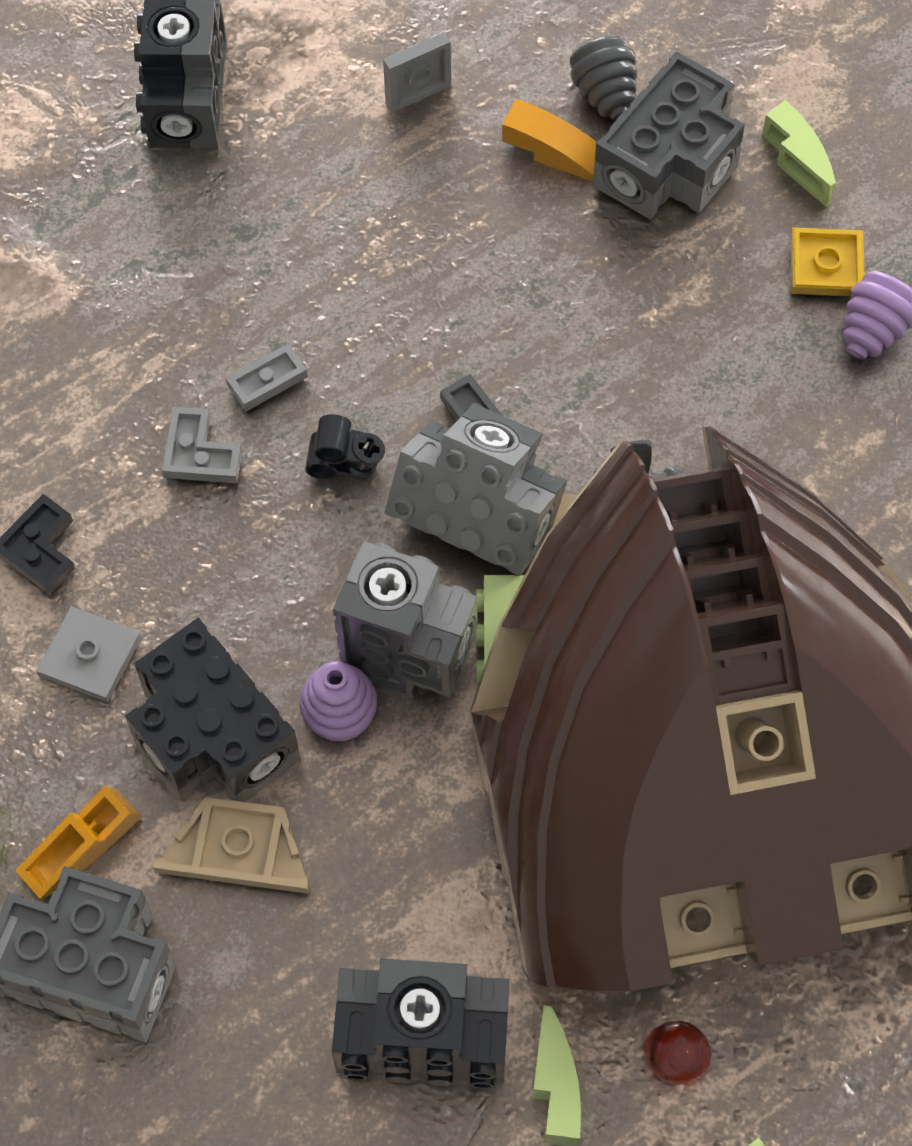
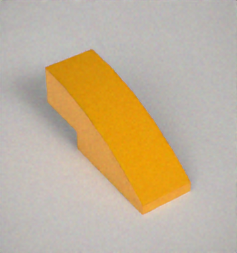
[502,99,597,181]
[15,785,142,900]

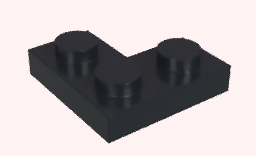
[0,494,75,595]

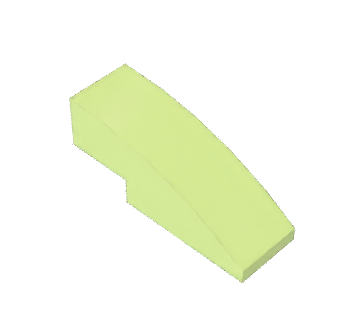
[762,100,836,207]
[533,1005,581,1146]

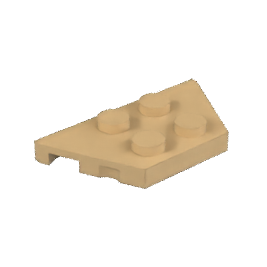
[153,797,309,894]

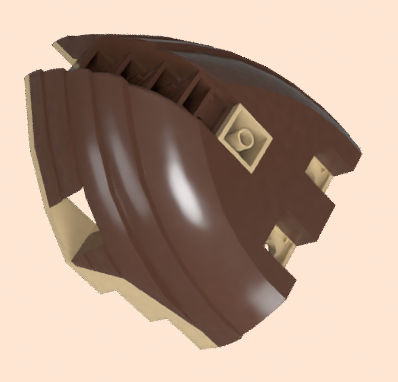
[470,426,912,992]

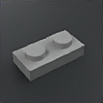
[226,344,308,411]

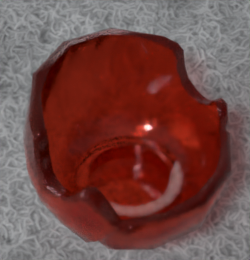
[644,1020,712,1085]

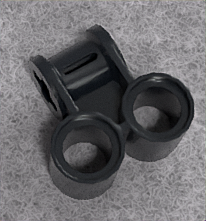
[305,414,385,480]

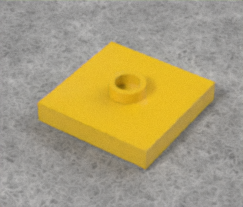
[791,227,865,296]

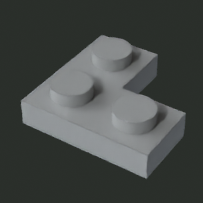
[162,406,242,483]

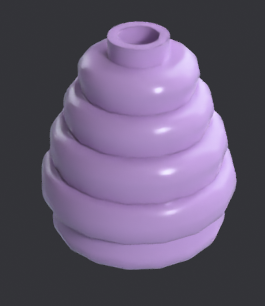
[843,271,912,360]
[300,661,377,741]

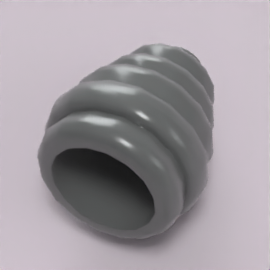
[569,35,638,121]

